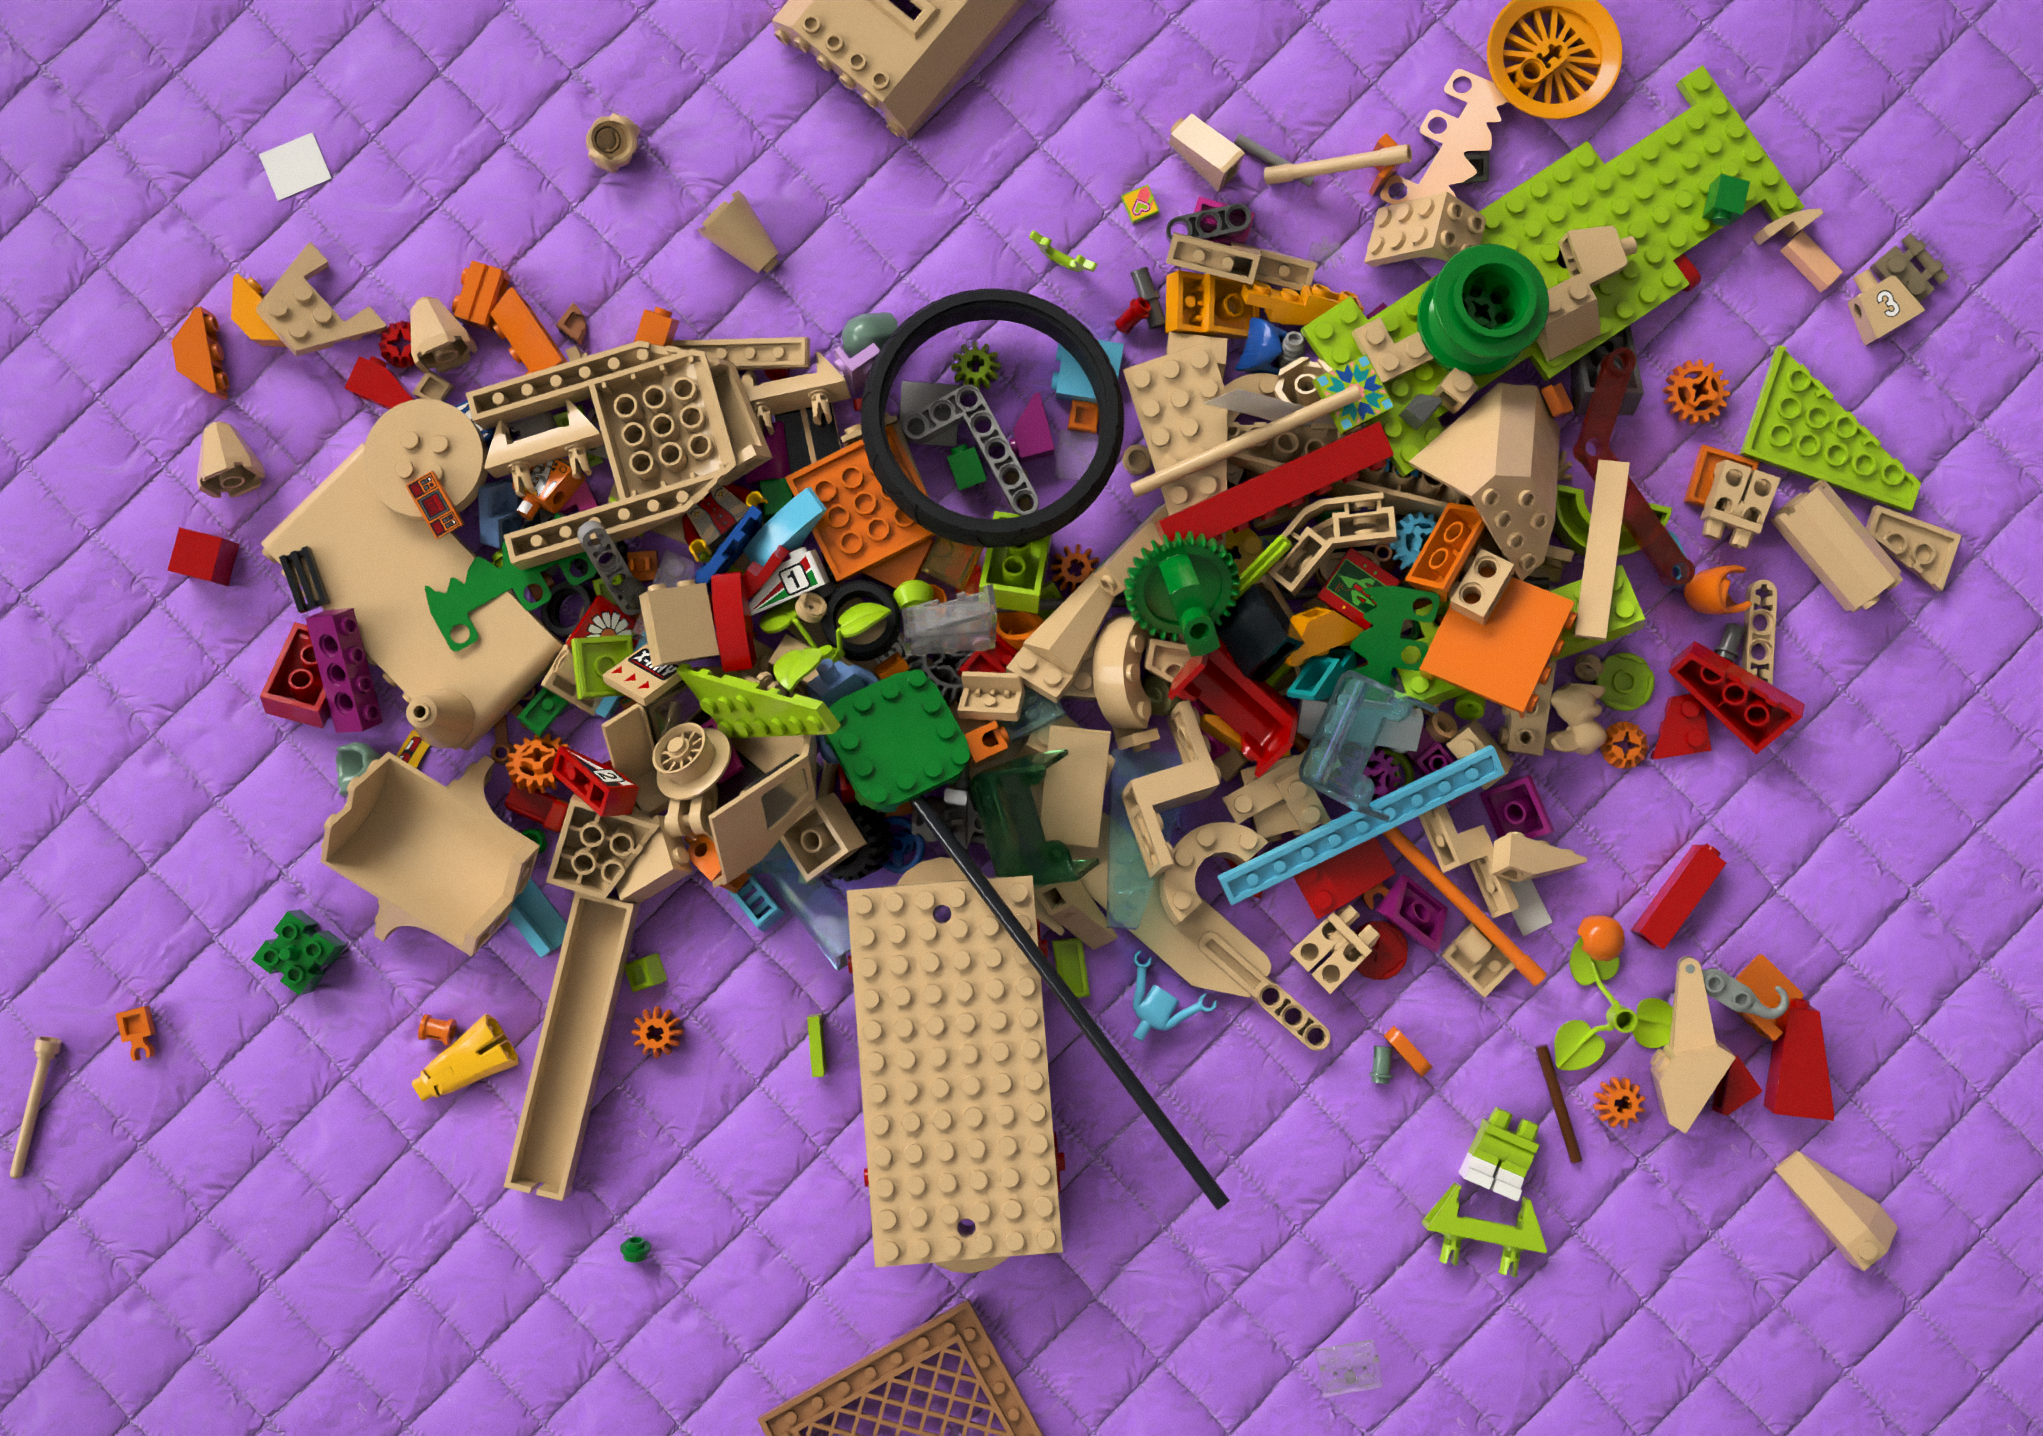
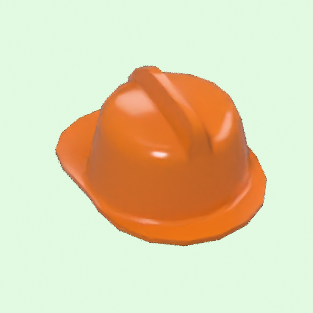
[985,612,1044,652]

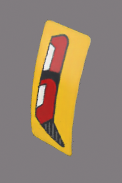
[396,730,430,768]

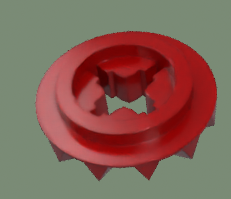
[378,320,415,368]

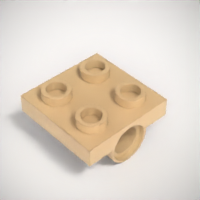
[541,634,603,716]
[1440,922,1515,998]

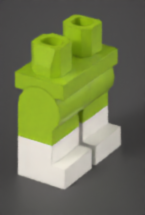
[1458,1107,1539,1202]

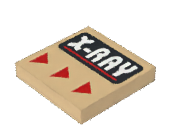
[602,644,683,707]

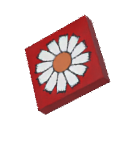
[565,595,646,649]

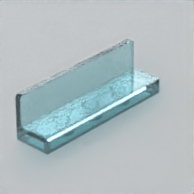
[769,858,851,971]

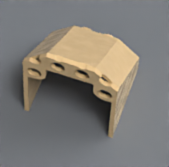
[1409,383,1560,580]

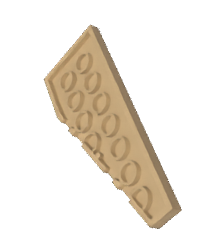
[1123,340,1228,548]

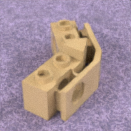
[1268,492,1398,597]

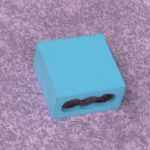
[1051,340,1124,403]

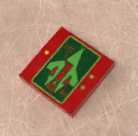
[1315,547,1400,631]

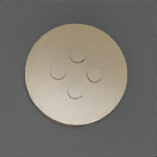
[363,399,488,521]

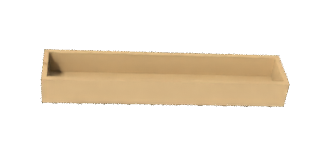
[504,891,641,1201]

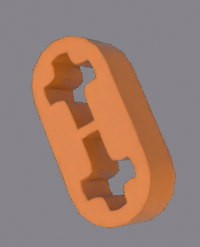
[1383,1026,1433,1078]

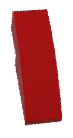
[711,571,757,672]

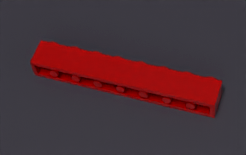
[1154,421,1394,542]

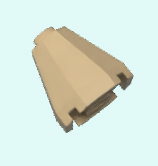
[410,296,478,373]
[1274,357,1333,423]
[196,421,265,498]

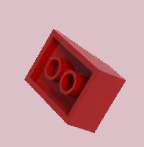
[260,622,330,729]
[1293,837,1396,920]

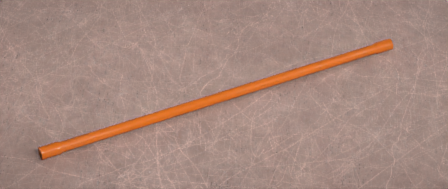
[1293,732,1547,986]

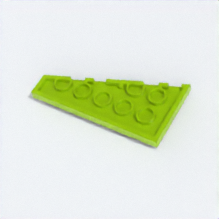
[676,663,841,738]

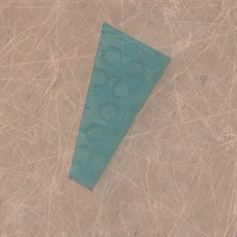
[1106,749,1182,930]

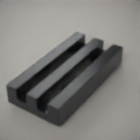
[279,546,330,613]

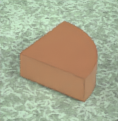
[555,303,587,345]

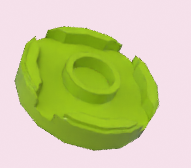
[1593,652,1655,712]

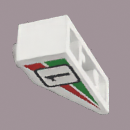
[749,547,830,616]

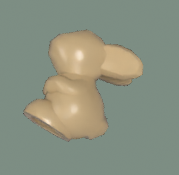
[1544,683,1608,755]

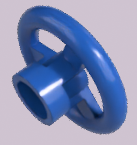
[883,815,925,874]

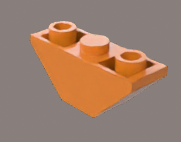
[171,306,229,400]

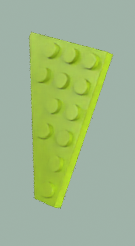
[1739,345,1921,513]

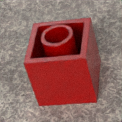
[167,527,240,586]

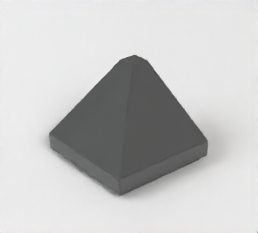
[1459,151,1489,184]

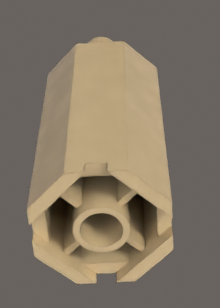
[1770,479,1903,613]

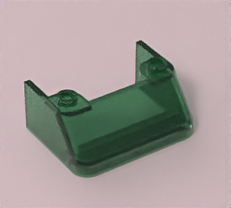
[970,749,1100,886]

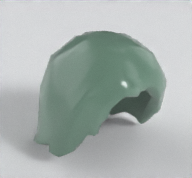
[842,312,898,357]
[335,742,382,797]

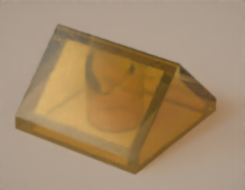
[919,535,984,591]

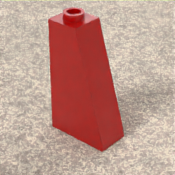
[1763,998,1835,1121]

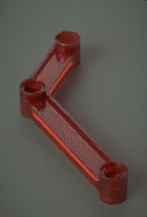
[1573,347,1695,587]

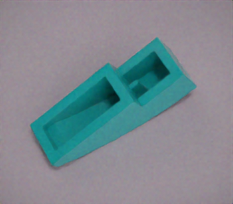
[1287,647,1358,701]

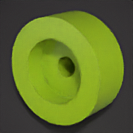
[1454,692,1486,720]

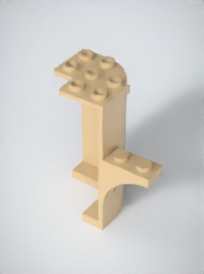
[320,751,540,957]

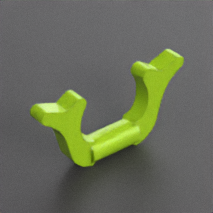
[1029,230,1098,272]

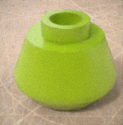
[893,580,934,618]

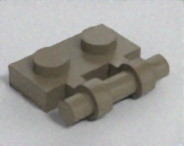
[1870,232,1950,302]

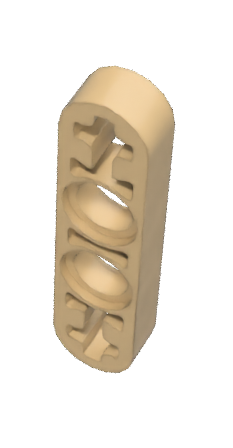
[1742,579,1777,685]

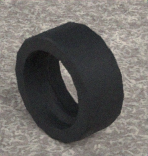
[541,581,596,639]

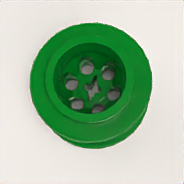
[1416,244,1549,376]

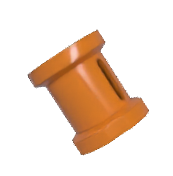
[418,1014,457,1046]

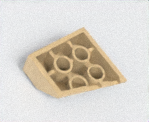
[546,793,660,900]

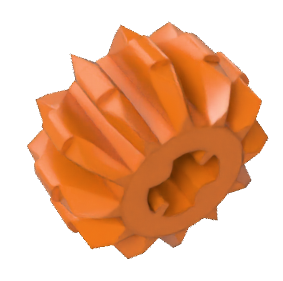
[1051,544,1099,594]
[631,1006,684,1058]
[1592,1077,1646,1129]

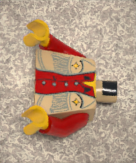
[682,483,768,562]

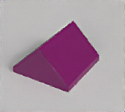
[1479,775,1554,839]
[1375,874,1448,953]

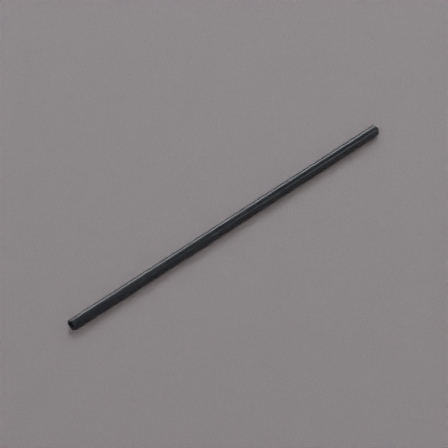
[909,795,1230,1211]

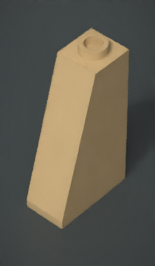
[1093,503,1169,597]

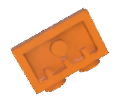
[1735,954,1804,1041]

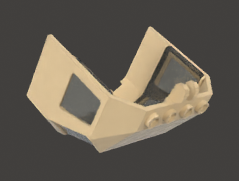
[601,666,817,888]

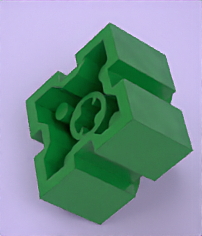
[251,909,347,995]

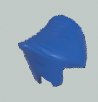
[1234,317,1288,375]

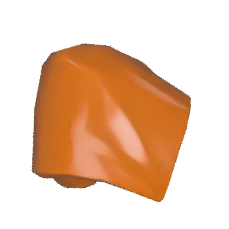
[1684,565,1752,615]

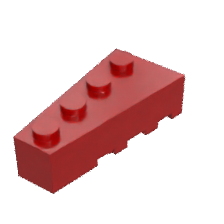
[1668,641,1805,754]

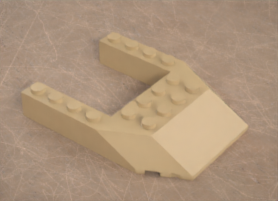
[466,341,738,570]

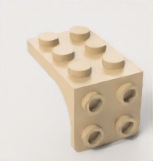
[1364,192,1486,267]

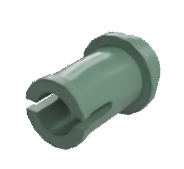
[1369,1046,1393,1084]

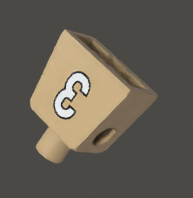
[1848,269,1925,346]

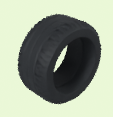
[821,580,901,661]

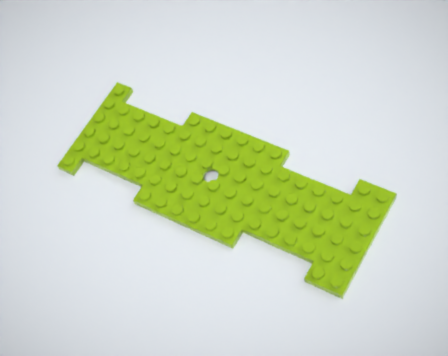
[1300,65,1805,478]

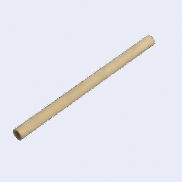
[1130,385,1362,498]

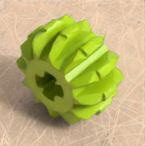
[951,341,1001,390]

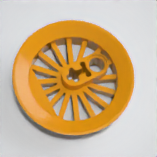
[1487,0,1622,120]

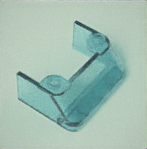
[1299,670,1439,822]

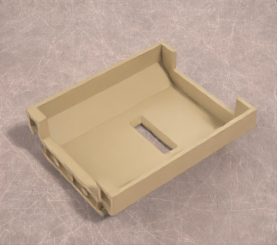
[772,0,1027,141]

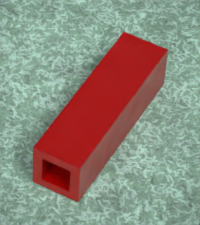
[1631,844,1727,950]

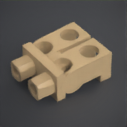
[1700,459,1781,550]
[1289,904,1380,994]

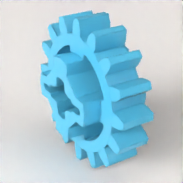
[1389,511,1437,570]

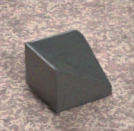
[1399,394,1442,430]

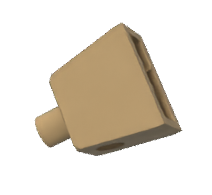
[1558,225,1637,288]

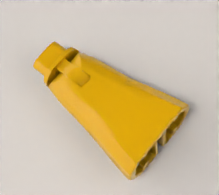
[412,1014,519,1102]

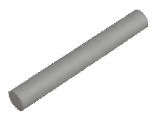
[1234,133,1315,187]

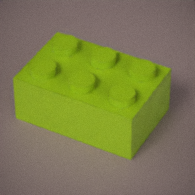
[979,511,1052,614]

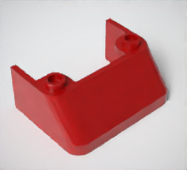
[1167,639,1299,778]

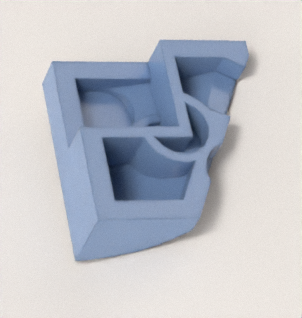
[478,478,523,548]

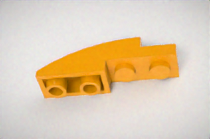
[1241,281,1364,325]

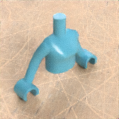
[1132,950,1217,1042]

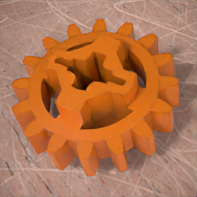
[1662,359,1730,425]
[506,733,569,794]

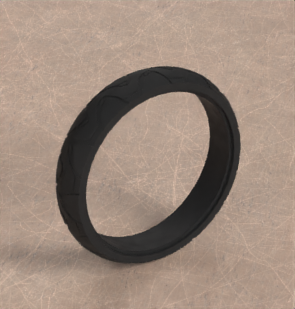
[861,288,1124,548]

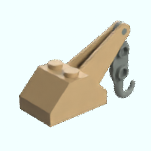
[1650,956,1789,1134]

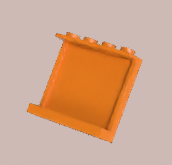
[1419,567,1578,719]

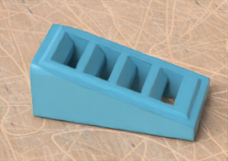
[726,874,785,932]

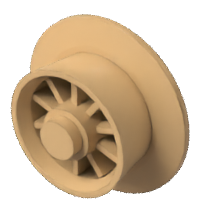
[652,723,731,800]

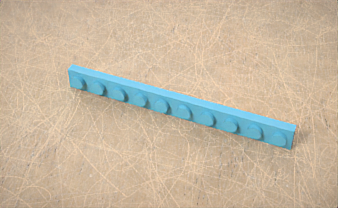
[1217,745,1505,906]

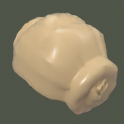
[586,112,641,173]

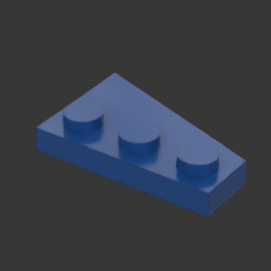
[694,505,762,592]

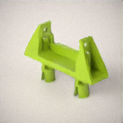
[1422,1182,1547,1277]

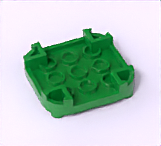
[823,669,970,814]

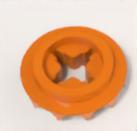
[1600,721,1649,769]

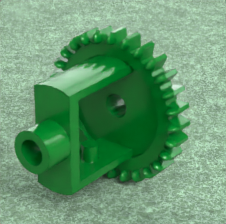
[1124,531,1241,657]

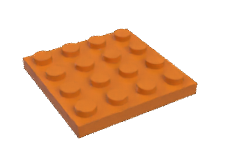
[785,424,936,584]

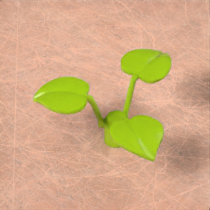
[759,598,893,693]
[1554,937,1673,1071]

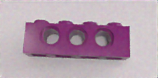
[305,608,383,733]

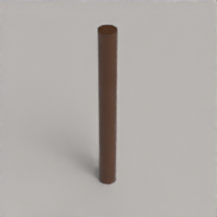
[1535,1044,1583,1163]

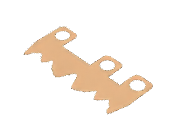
[1380,69,1509,205]

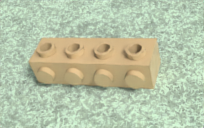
[1498,660,1557,757]

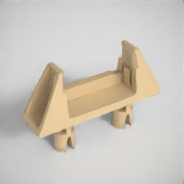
[741,352,851,436]
[484,399,604,497]

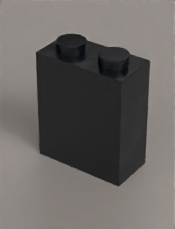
[1214,584,1304,683]

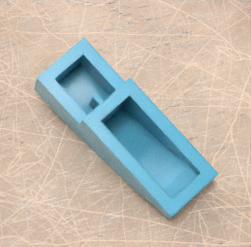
[743,487,827,569]

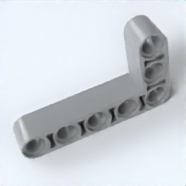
[903,385,1039,516]

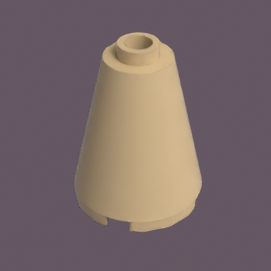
[697,190,779,274]
[406,688,475,748]

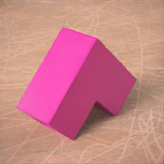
[559,480,600,514]

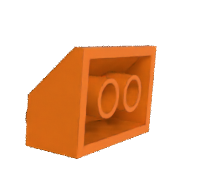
[491,287,568,375]
[1405,502,1488,603]

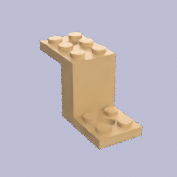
[1120,700,1221,879]

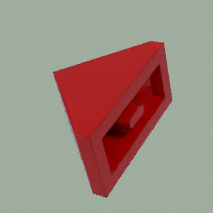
[1712,1055,1762,1115]

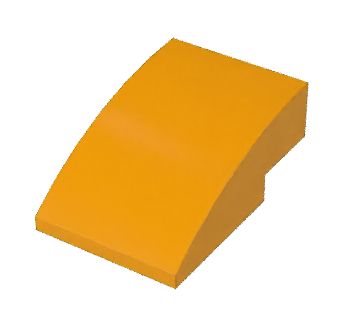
[1165,270,1260,339]

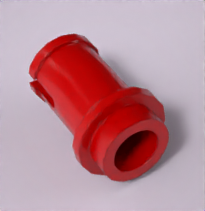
[1115,297,1151,334]

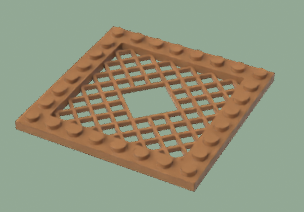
[757,1298,1044,1436]

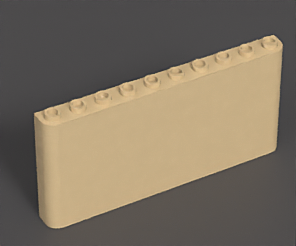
[261,443,564,751]

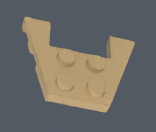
[256,242,387,356]

